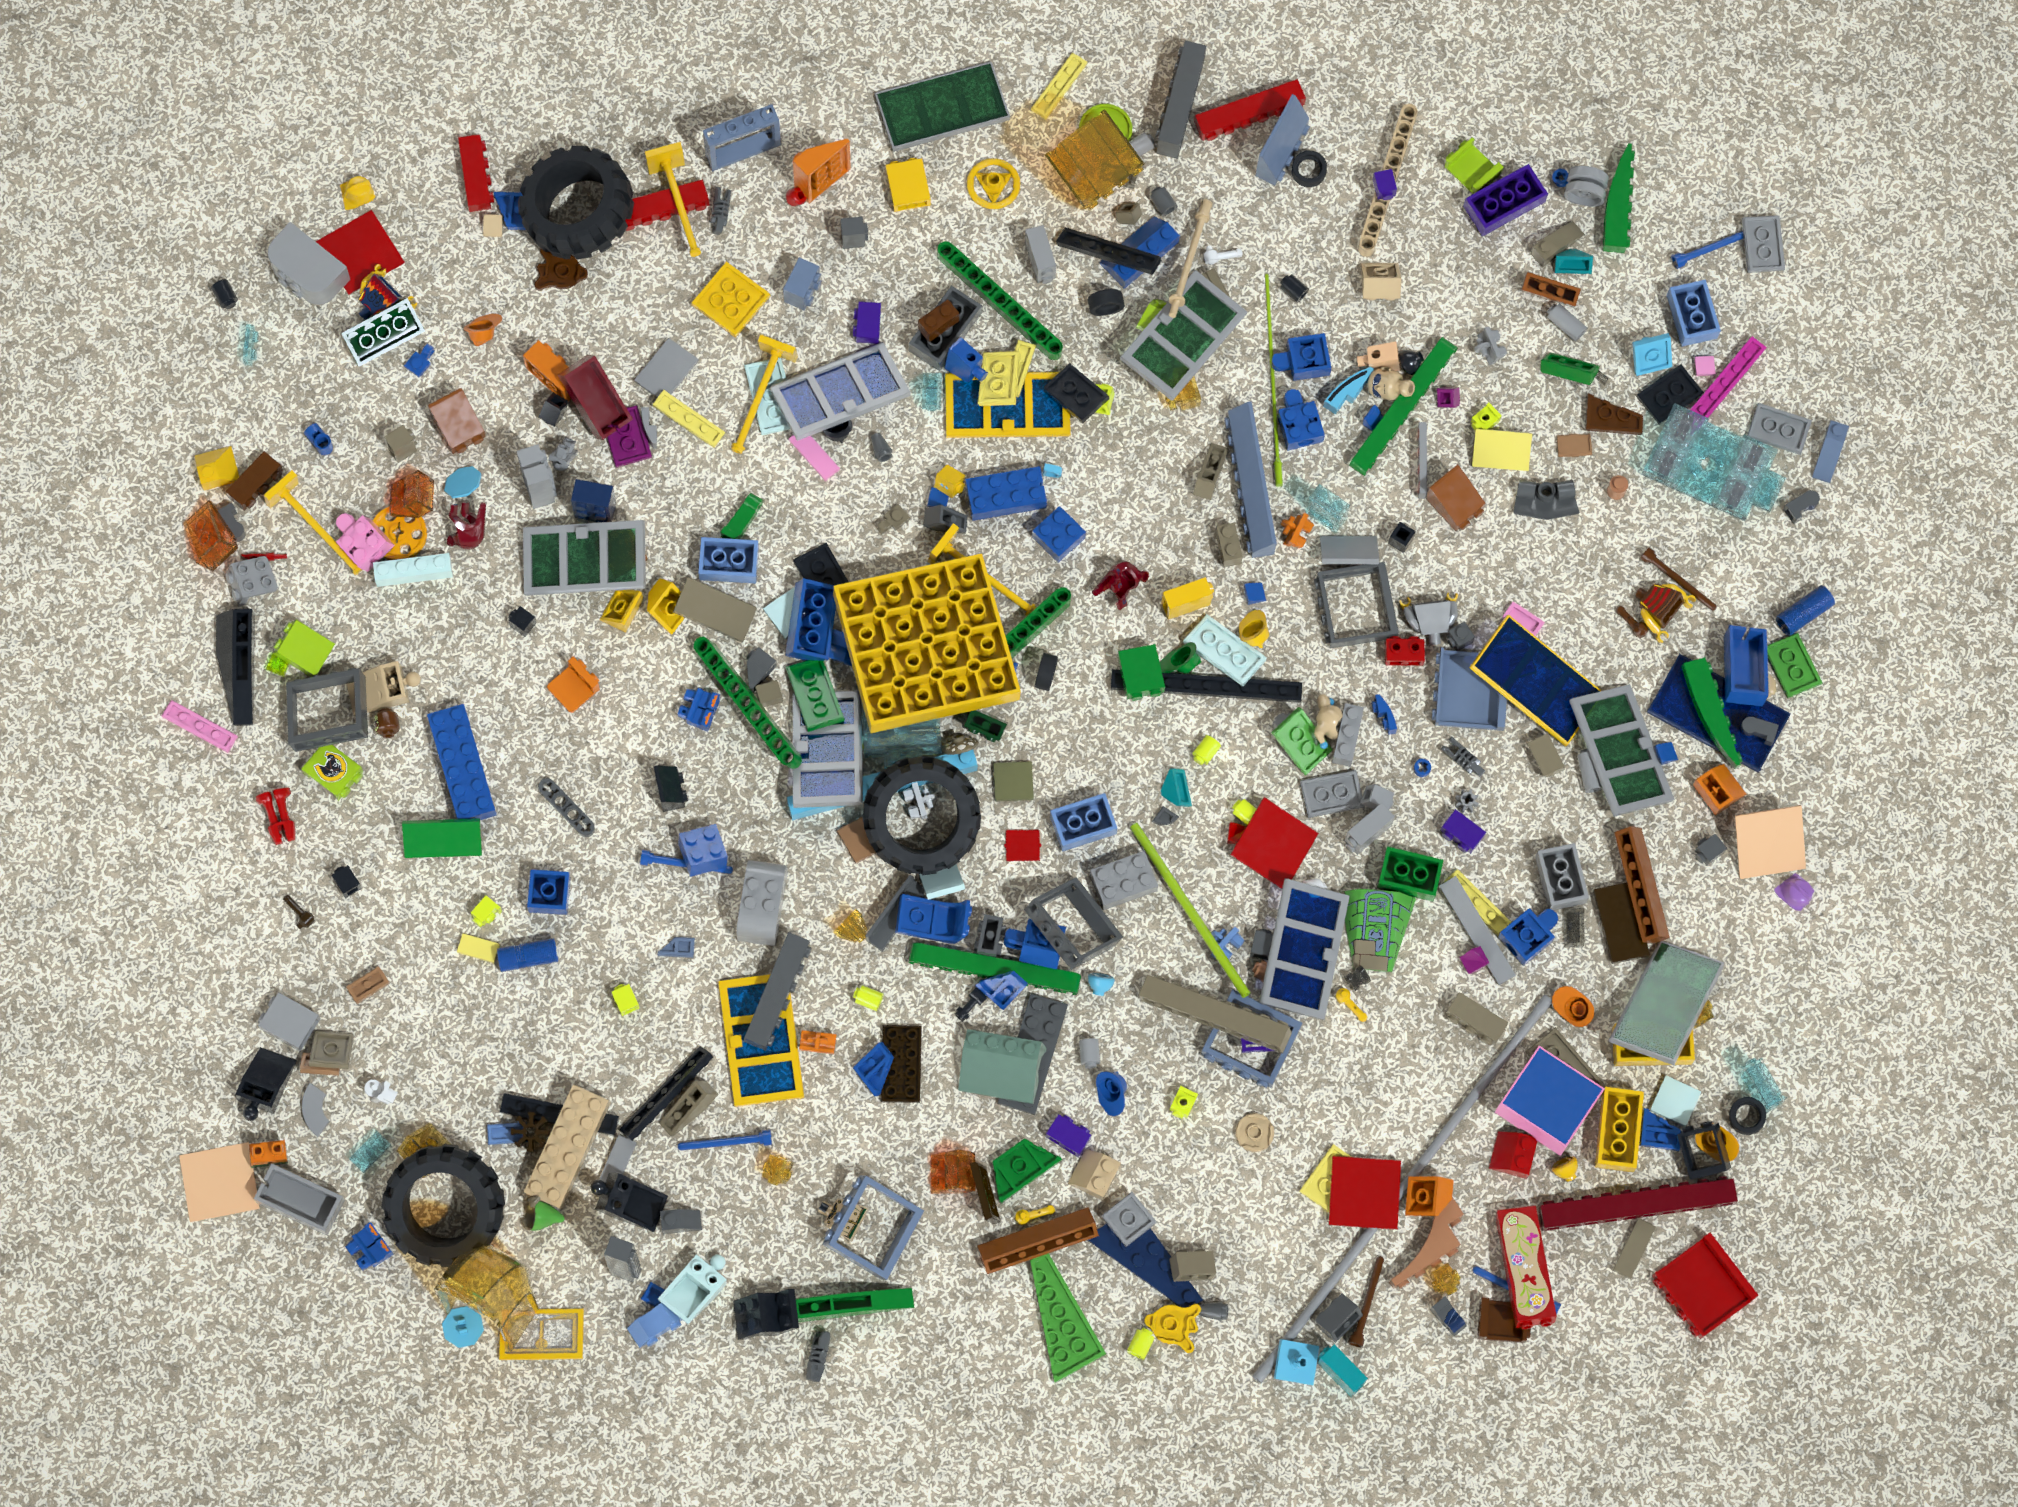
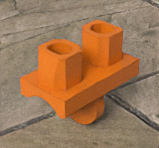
[1281,512,1314,549]
[799,1030,837,1054]

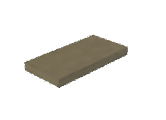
[673,577,757,643]
[1526,1027,1606,1088]

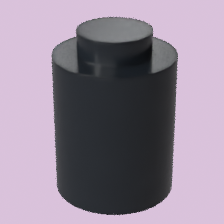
[1280,274,1309,303]
[211,279,238,309]

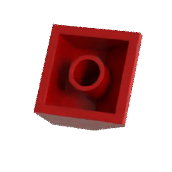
[1489,1131,1538,1179]

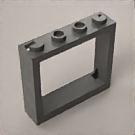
[1314,562,1399,649]
[286,668,368,752]
[1024,877,1123,970]

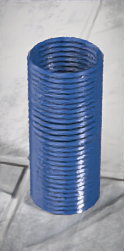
[1776,585,1835,636]
[497,938,558,972]

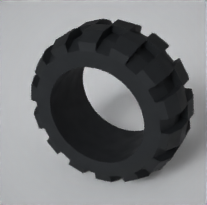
[518,145,634,260]
[862,756,981,875]
[381,1144,505,1268]

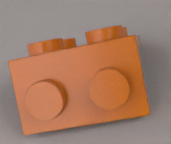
[547,656,600,713]

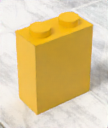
[886,158,931,212]
[1161,577,1214,620]

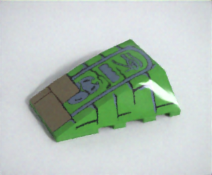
[1339,889,1416,972]

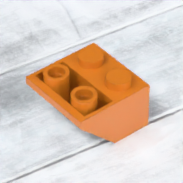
[1693,764,1746,816]

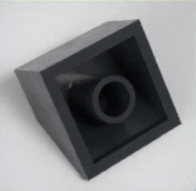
[653,765,688,812]

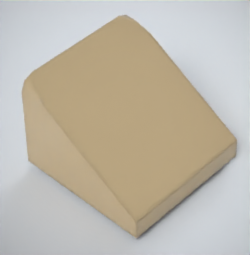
[483,214,503,237]

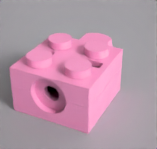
[336,513,395,572]

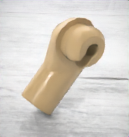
[1767,673,1776,698]

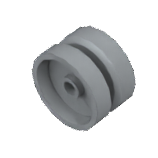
[1564,166,1609,207]

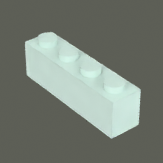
[373,553,453,587]

